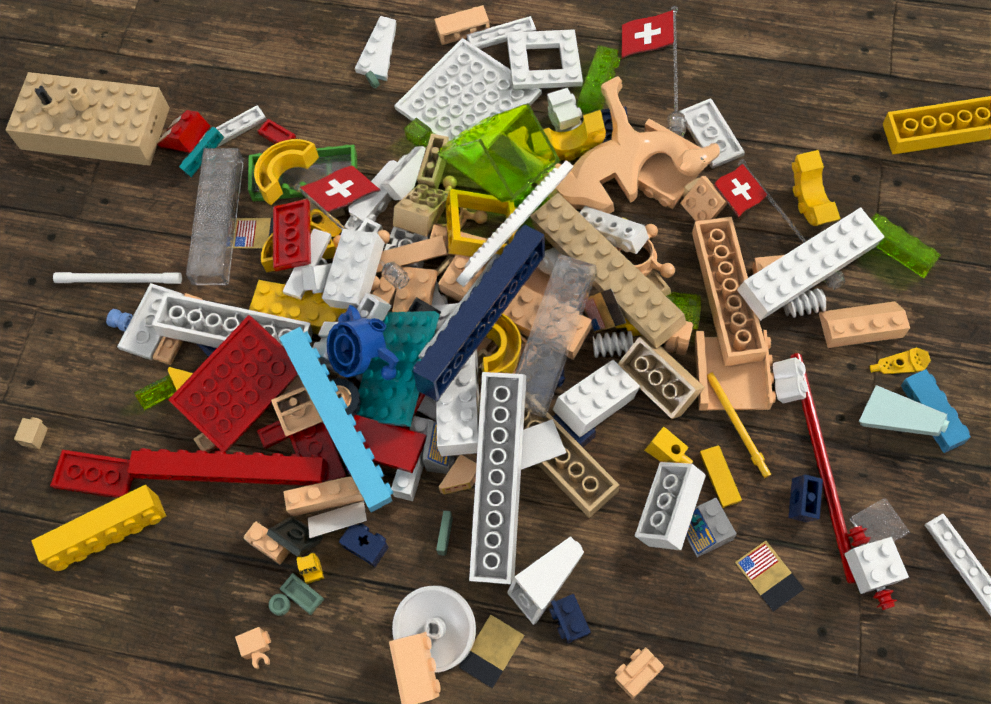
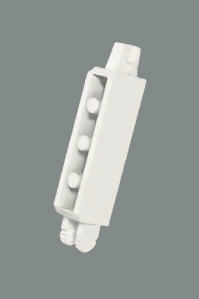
[344,155,407,231]

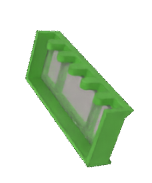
[248,145,357,202]

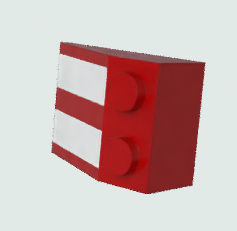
[156,110,210,153]

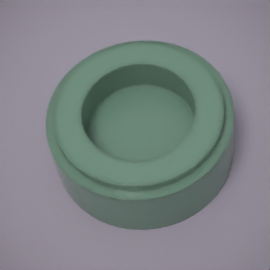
[365,70,380,88]
[269,594,291,616]

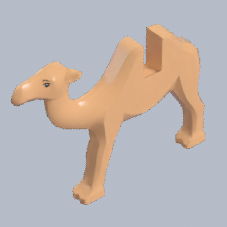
[508,76,720,214]

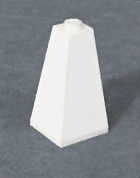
[507,536,584,625]

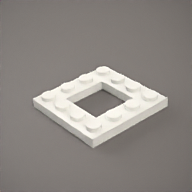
[507,30,583,89]

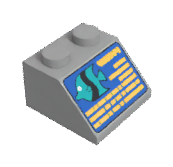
[422,421,456,474]
[686,498,736,557]

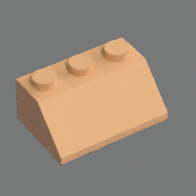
[389,632,441,704]

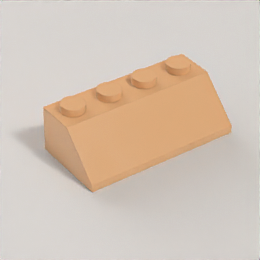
[819,301,910,348]

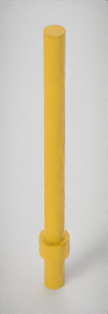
[707,372,772,478]

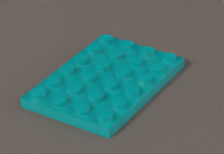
[353,311,440,427]

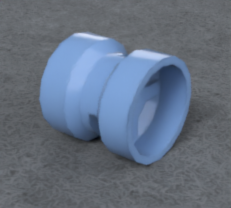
[106,309,133,331]

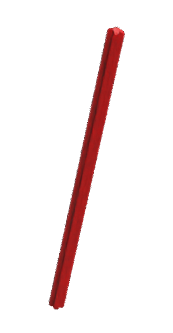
[790,353,856,584]

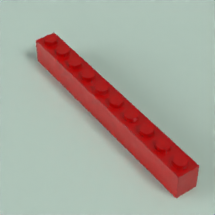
[128,448,328,486]

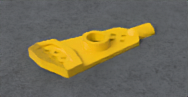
[869,347,931,374]

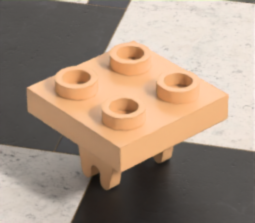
[680,176,727,221]

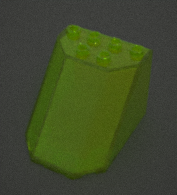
[438,103,561,202]

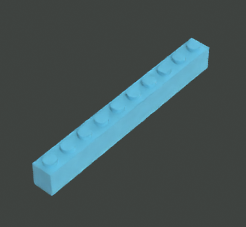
[279,327,393,512]

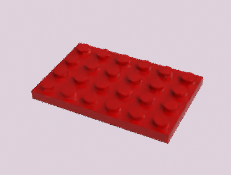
[168,315,298,452]

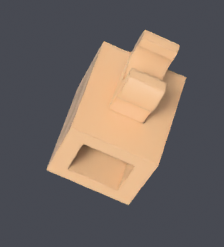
[235,627,271,669]

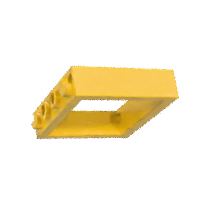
[445,189,517,260]

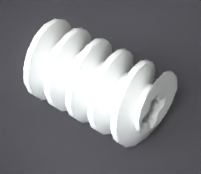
[783,288,826,318]
[593,331,633,358]

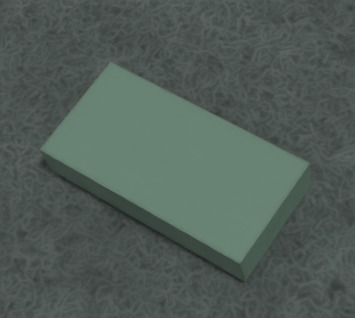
[436,511,453,556]
[280,573,324,615]

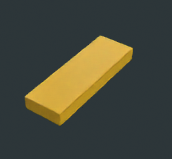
[700,445,742,508]

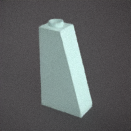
[859,385,949,436]

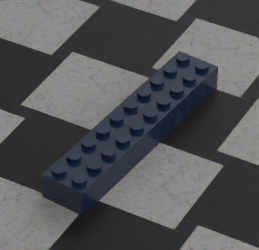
[413,224,545,401]

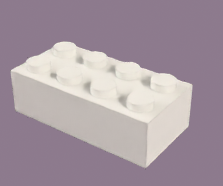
[322,229,385,309]
[553,360,640,437]
[635,462,706,550]

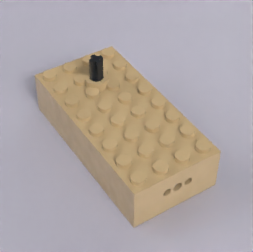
[6,72,170,166]

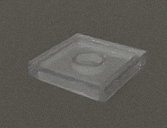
[850,497,910,544]

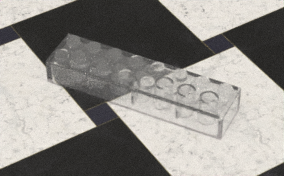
[186,148,244,285]
[515,254,597,418]

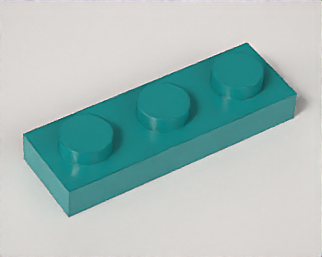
[179,127,225,177]

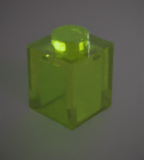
[404,118,432,147]

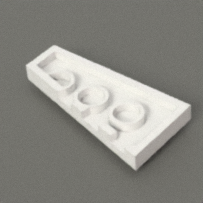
[355,16,397,81]

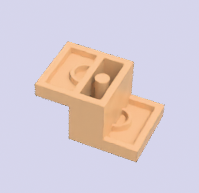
[271,375,323,437]

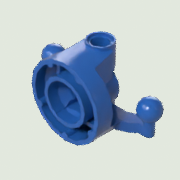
[327,305,399,380]

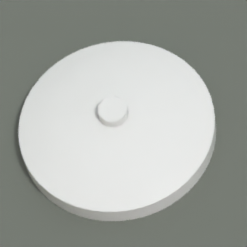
[392,586,476,672]

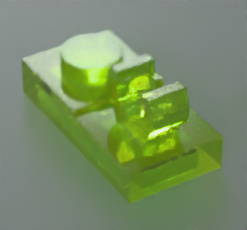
[134,375,177,410]

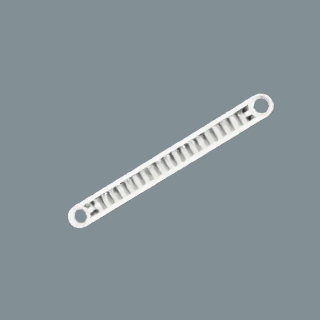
[456,160,574,287]

